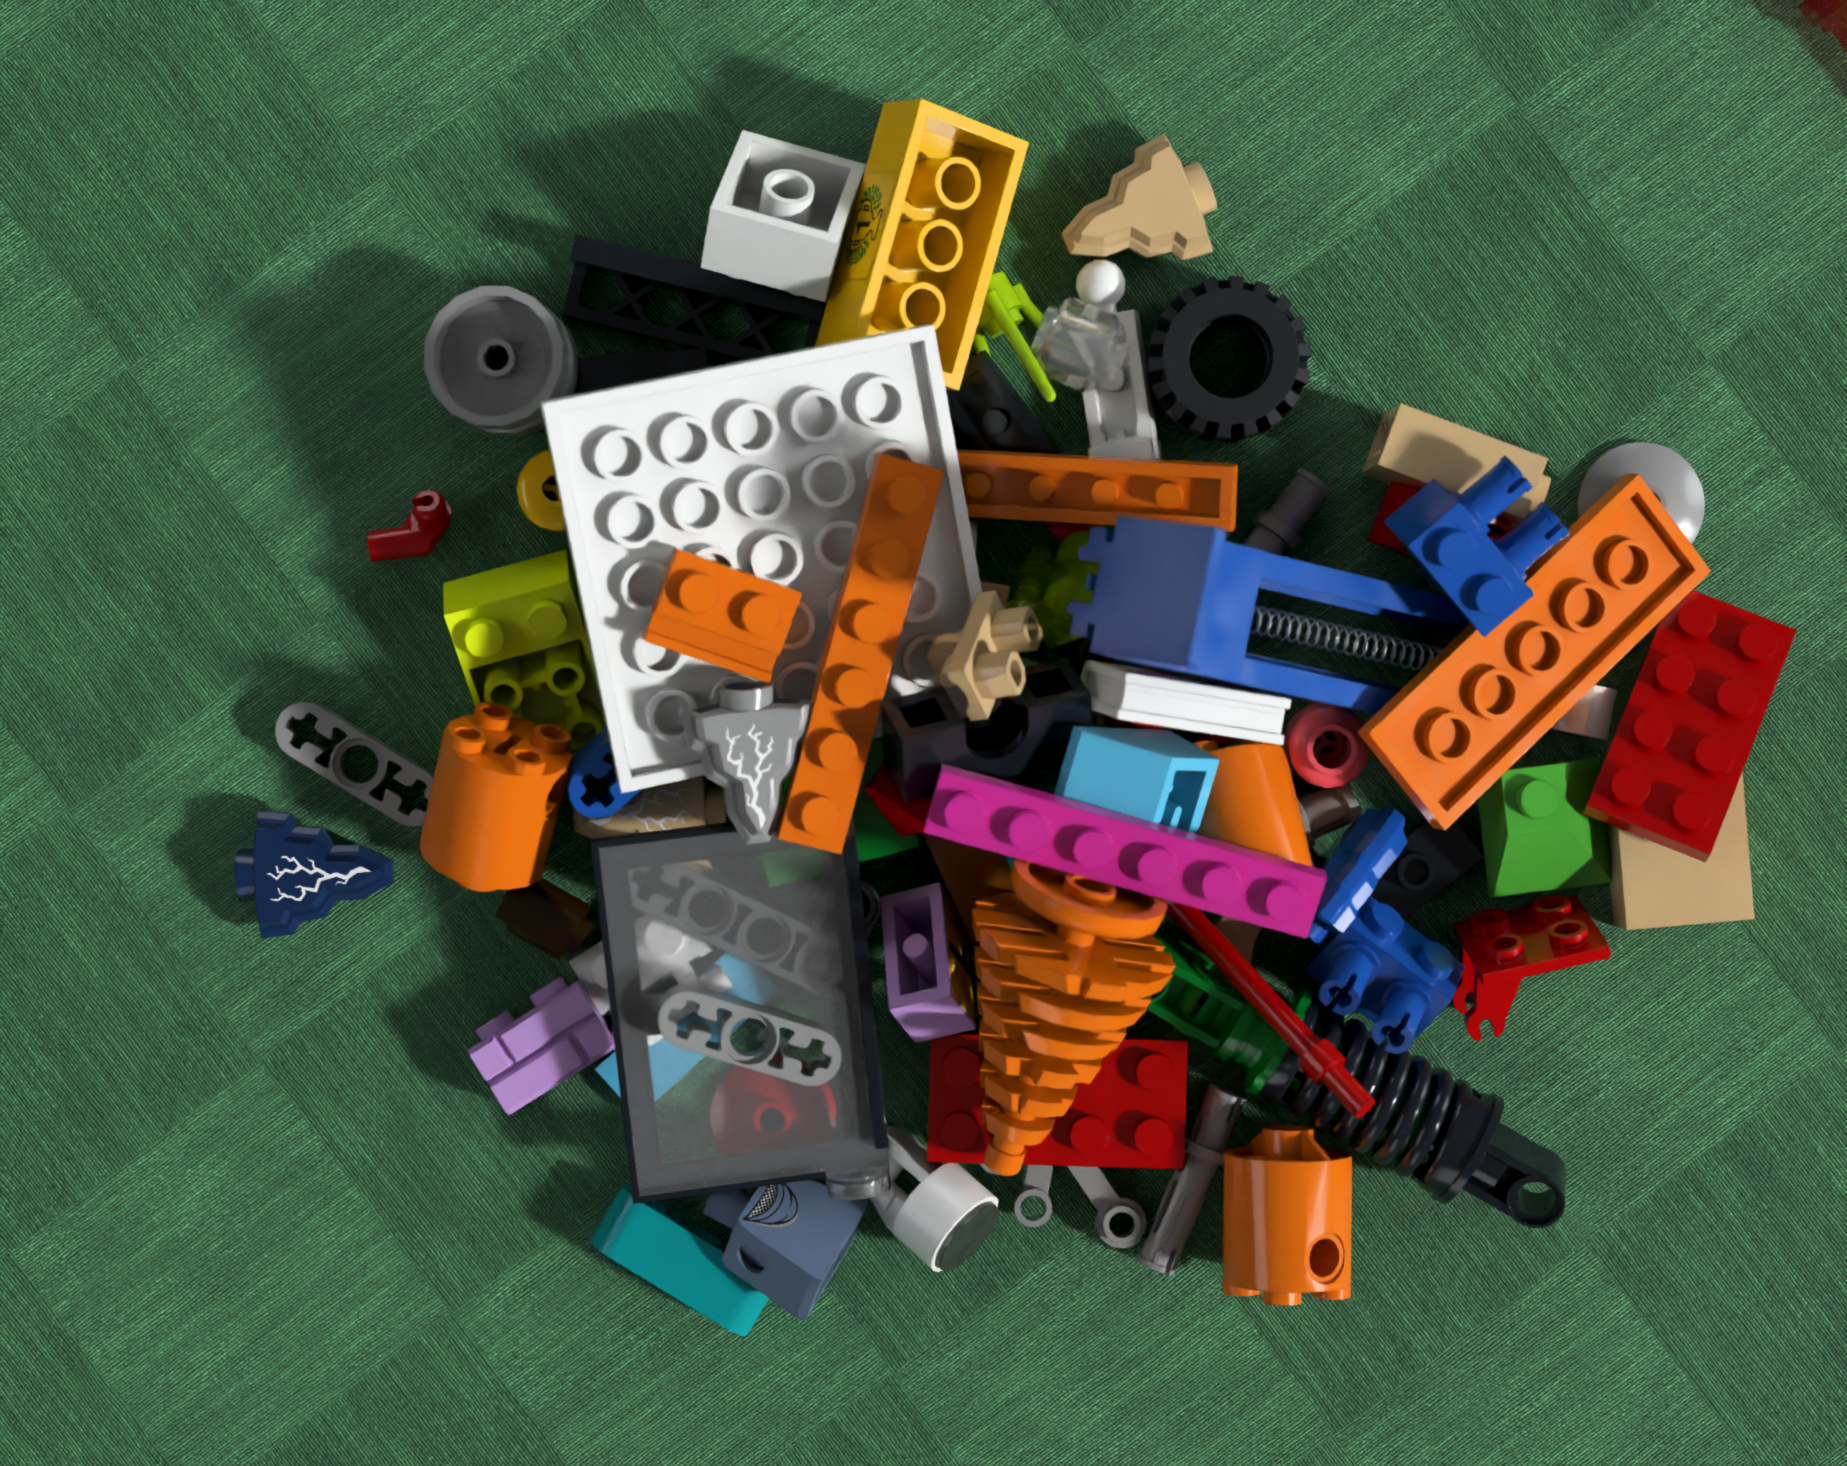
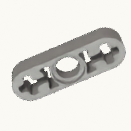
[275,702,434,826]
[656,984,841,1086]

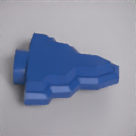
[1307,808,1408,948]

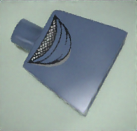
[703,1180,869,1322]

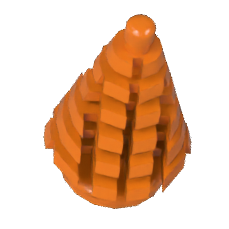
[972,859,1176,1176]

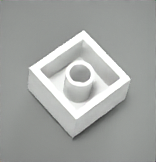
[700,130,866,302]

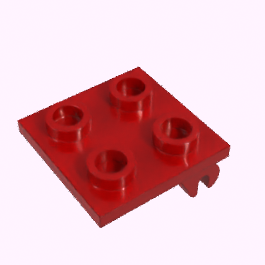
[1452,895,1611,1041]

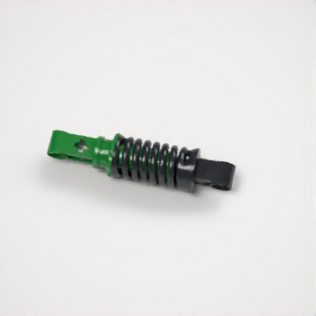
[1147,927,1566,1228]

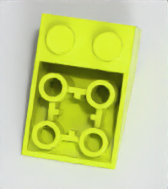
[443,549,606,757]

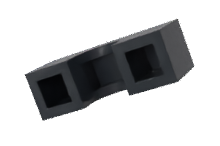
[881,658,1091,802]

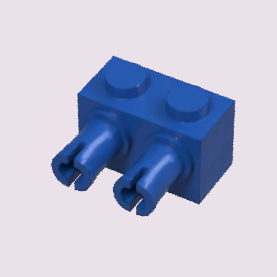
[1383,455,1570,637]
[1305,896,1466,1054]

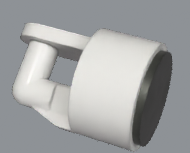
[861,1126,999,1272]

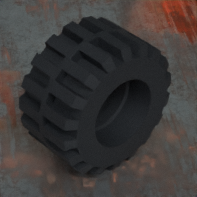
[1145,276,1312,444]

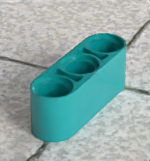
[589,1185,770,1336]

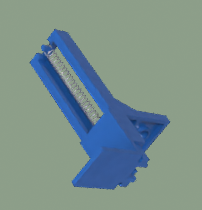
[1066,516,1470,715]

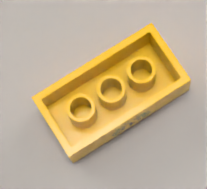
[815,99,1029,391]

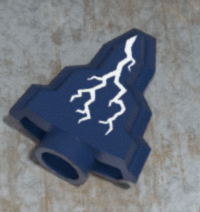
[235,811,394,939]

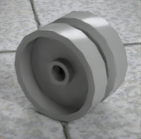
[423,286,580,437]

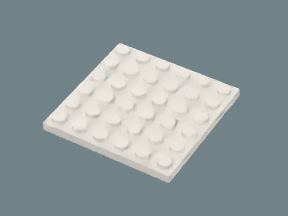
[540,323,1002,793]

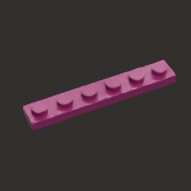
[923,764,1327,939]

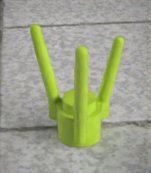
[972,271,1079,402]

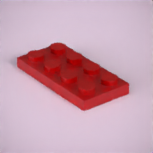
[1583,590,1797,863]
[927,1032,1188,1169]

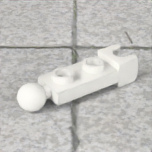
[1072,259,1163,460]

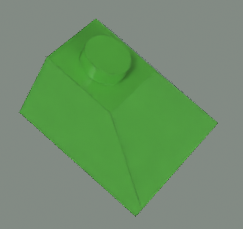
[1478,756,1612,898]

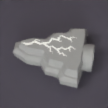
[680,681,813,844]

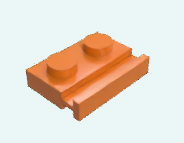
[642,546,802,683]

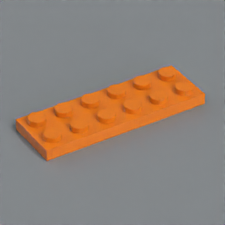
[1357,474,1711,831]

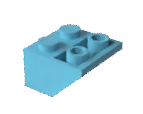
[1054,726,1220,834]

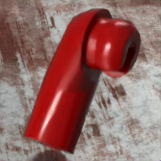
[367,490,452,562]

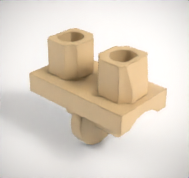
[927,591,1043,721]

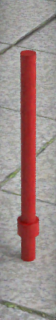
[1165,900,1376,1119]

